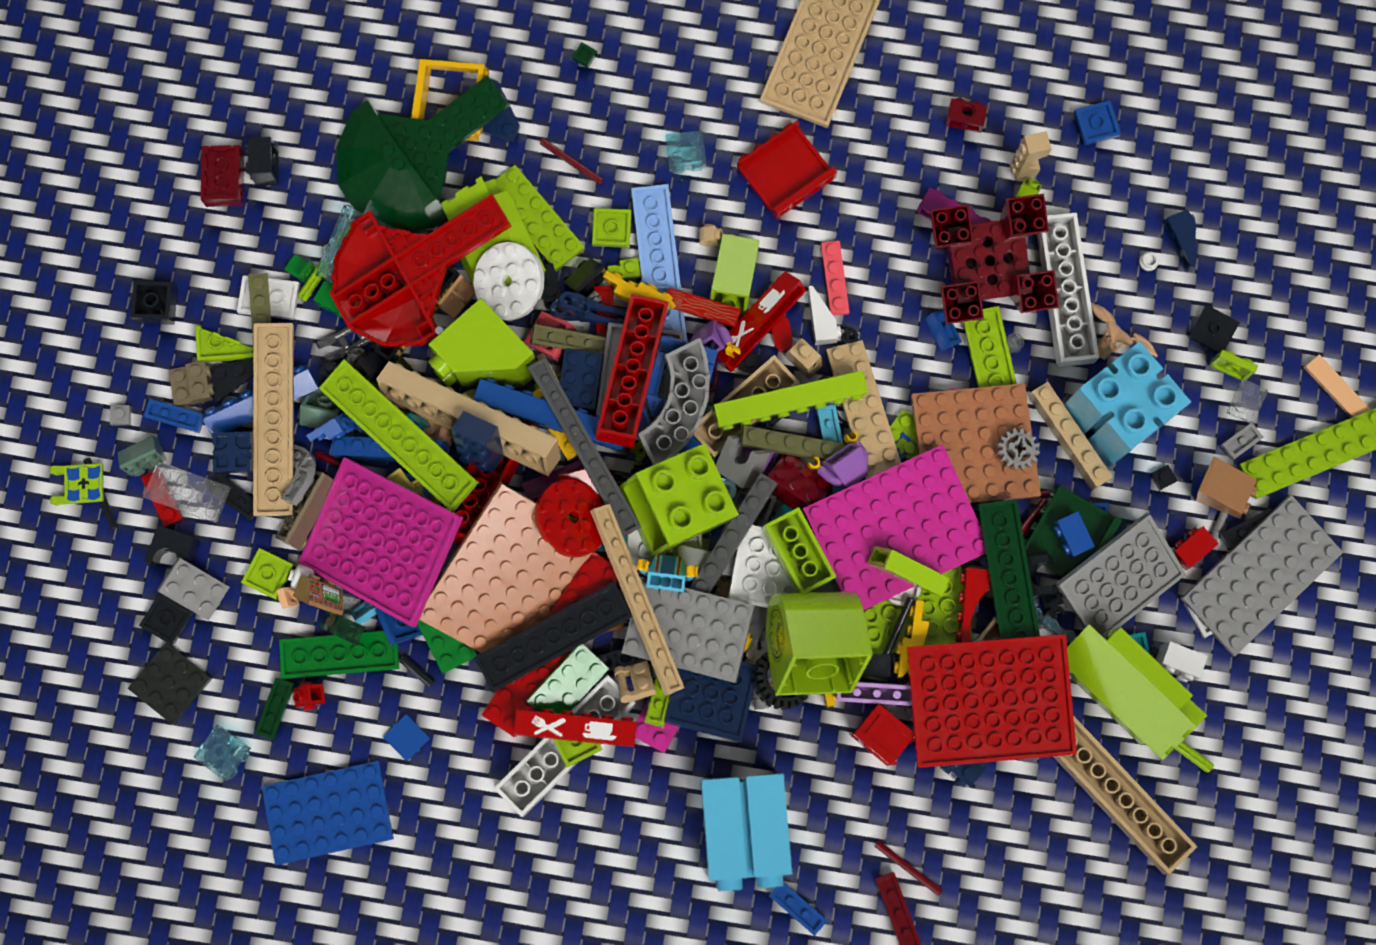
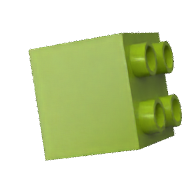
[619,443,739,558]

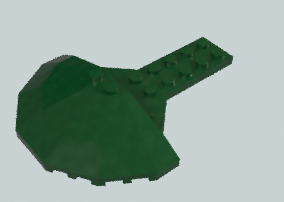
[336,75,510,232]

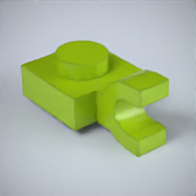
[607,258,641,280]

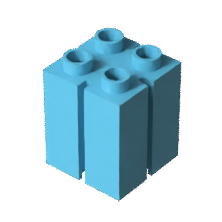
[1064,341,1191,468]
[701,774,792,891]

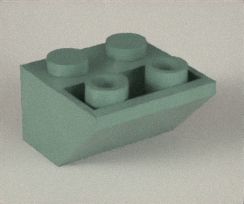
[117,436,167,476]

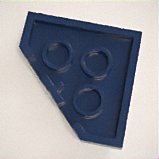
[481,79,520,144]

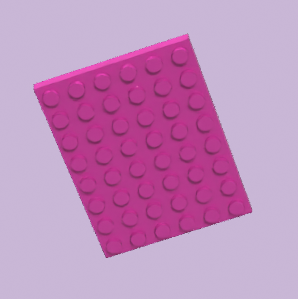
[802,444,985,610]
[298,457,464,627]

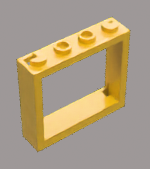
[411,59,490,142]

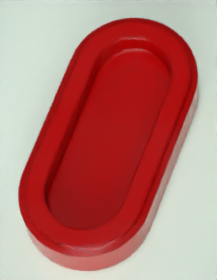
[771,315,793,352]

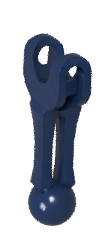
[550,291,627,326]

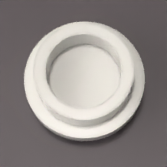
[1139,252,1159,271]

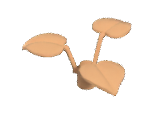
[1091,303,1158,360]

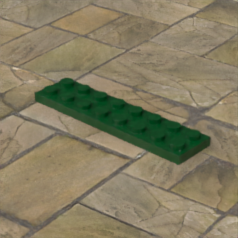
[977,499,1040,639]

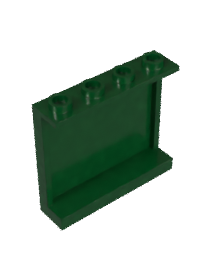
[1024,485,1122,577]

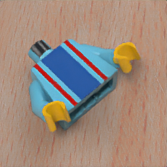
[636,552,698,592]

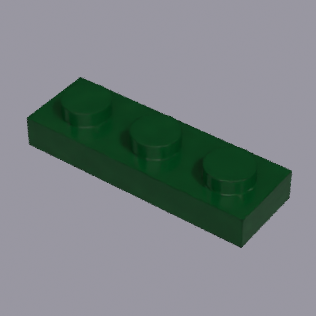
[255,677,295,740]

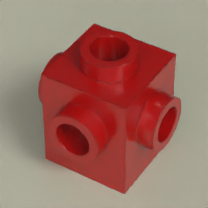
[293,682,325,711]

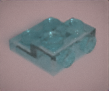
[665,131,706,173]
[194,724,251,781]

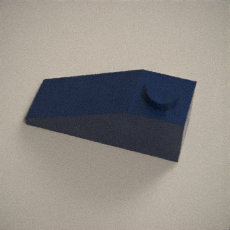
[1163,209,1196,272]

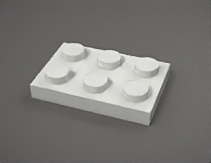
[237,276,300,320]

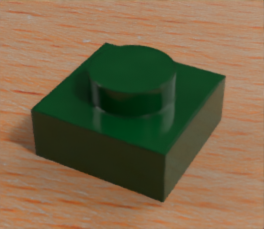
[572,42,597,68]

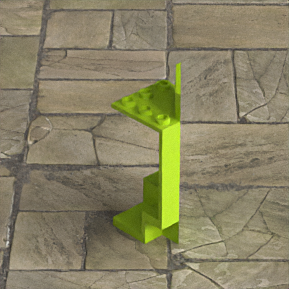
[441,176,546,288]
[1067,624,1207,760]

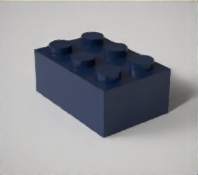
[560,349,604,414]
[451,411,504,474]

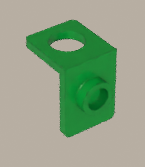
[284,255,315,283]

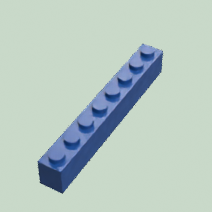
[473,378,623,452]

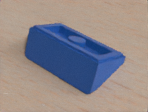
[925,309,962,351]

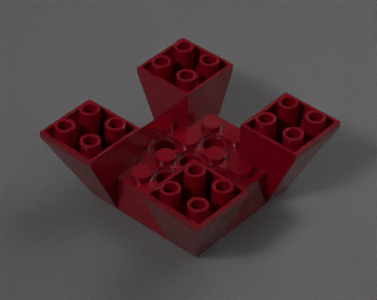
[930,193,1059,324]

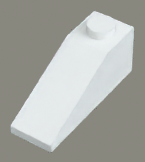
[808,286,841,345]

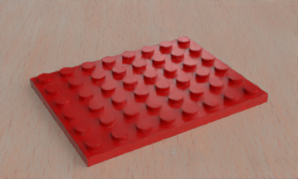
[906,634,1077,768]

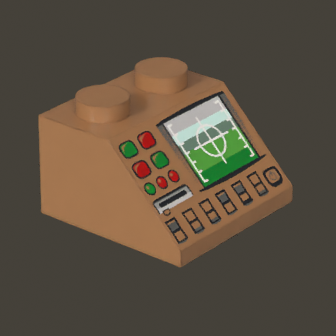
[293,573,343,616]

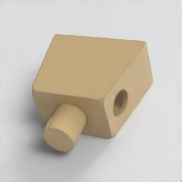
[784,338,823,380]

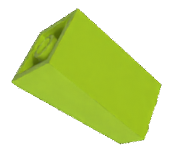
[710,234,760,316]

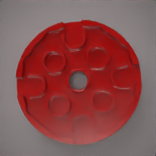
[535,479,604,558]

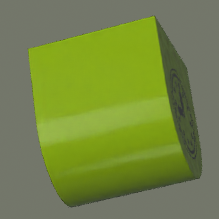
[766,592,873,696]

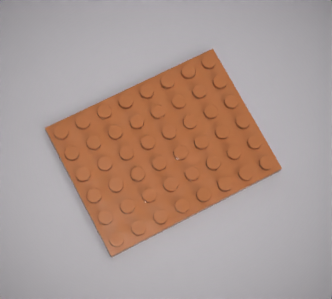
[419,482,593,653]

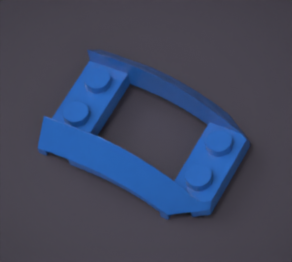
[646,336,718,417]

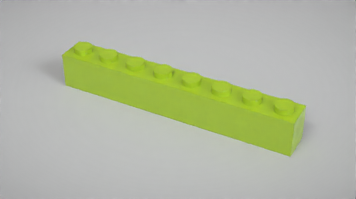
[711,370,868,431]

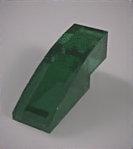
[319,611,365,645]

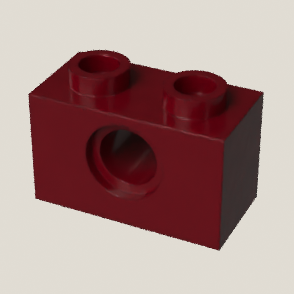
[945,98,988,133]

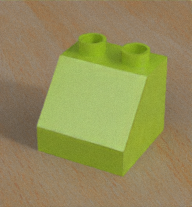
[428,298,536,390]

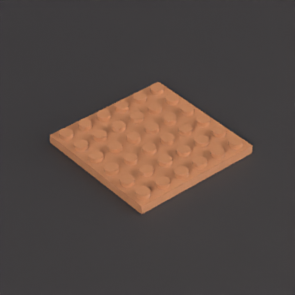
[911,383,1041,504]

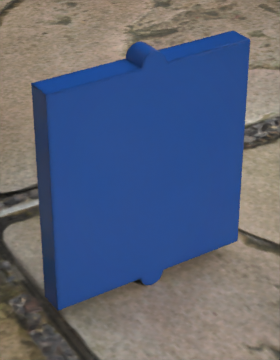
[383,714,430,762]

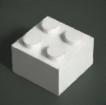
[1155,641,1208,683]

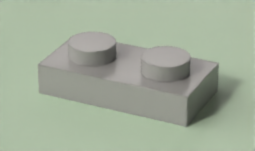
[1220,422,1264,461]

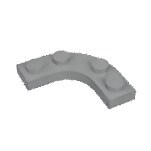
[281,445,316,506]

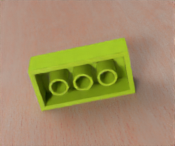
[761,507,836,593]

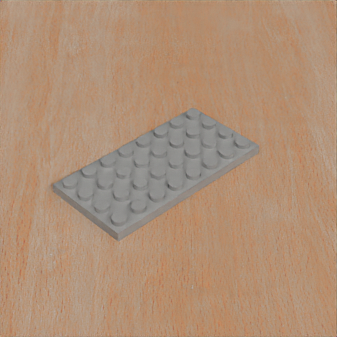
[1180,495,1343,656]

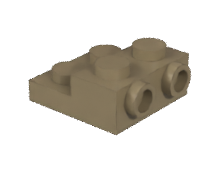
[168,361,215,407]

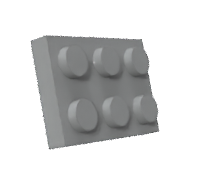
[157,557,230,620]

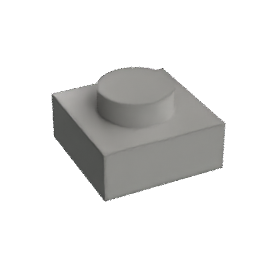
[110,405,132,426]

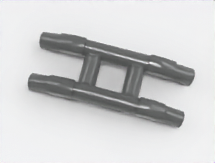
[316,327,373,363]

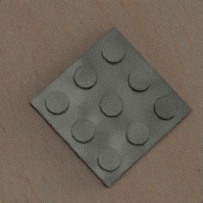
[127,642,212,725]

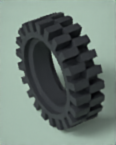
[752,652,810,710]

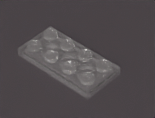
[143,461,231,524]

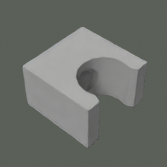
[716,435,770,489]

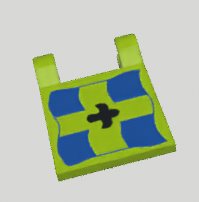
[50,463,104,506]

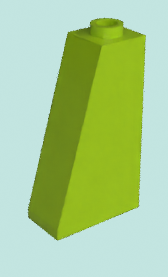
[867,546,950,596]

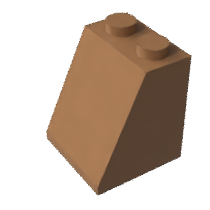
[1196,457,1258,519]

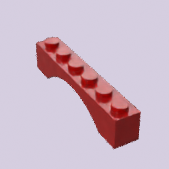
[955,567,990,643]

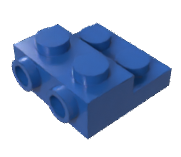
[306,412,356,442]

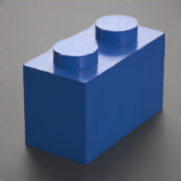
[1053,512,1095,558]

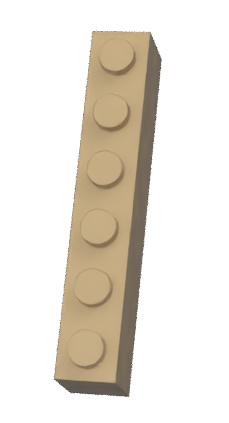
[1028,382,1113,491]

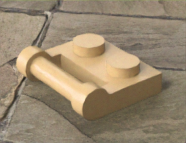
[613,661,656,703]

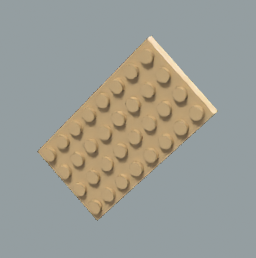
[759,0,880,128]

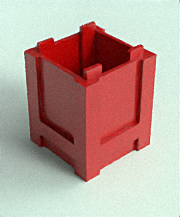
[851,704,915,767]

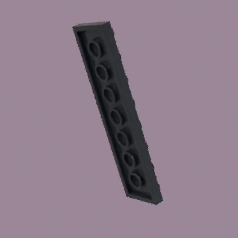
[474,582,633,693]

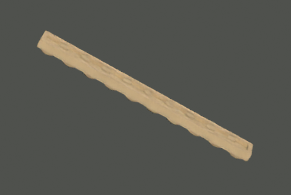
[590,504,684,696]

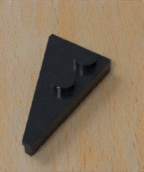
[210,358,254,403]

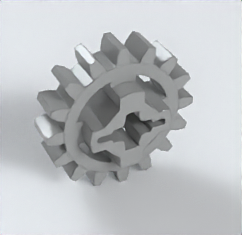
[997,428,1040,471]

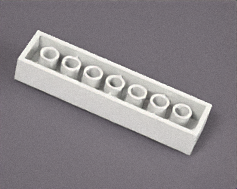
[1037,213,1099,367]
[494,675,636,817]

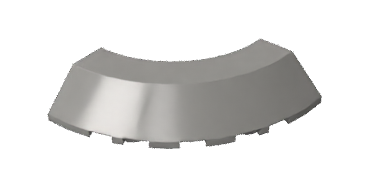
[637,338,710,465]

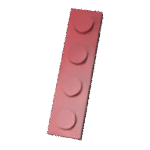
[821,241,850,316]

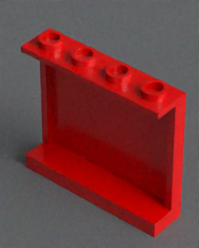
[737,121,837,220]

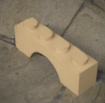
[1010,131,1051,180]

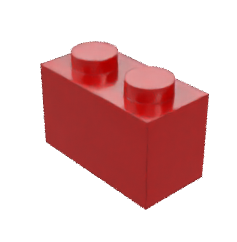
[1172,526,1219,571]

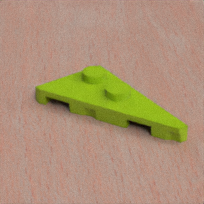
[195,326,254,362]

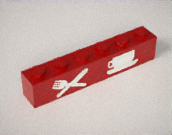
[715,271,806,372]
[513,707,637,747]

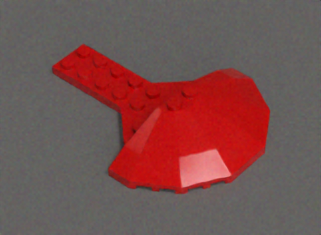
[330,194,512,347]

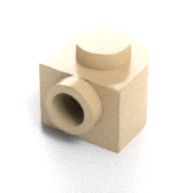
[699,224,723,247]

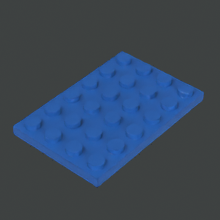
[262,761,394,865]

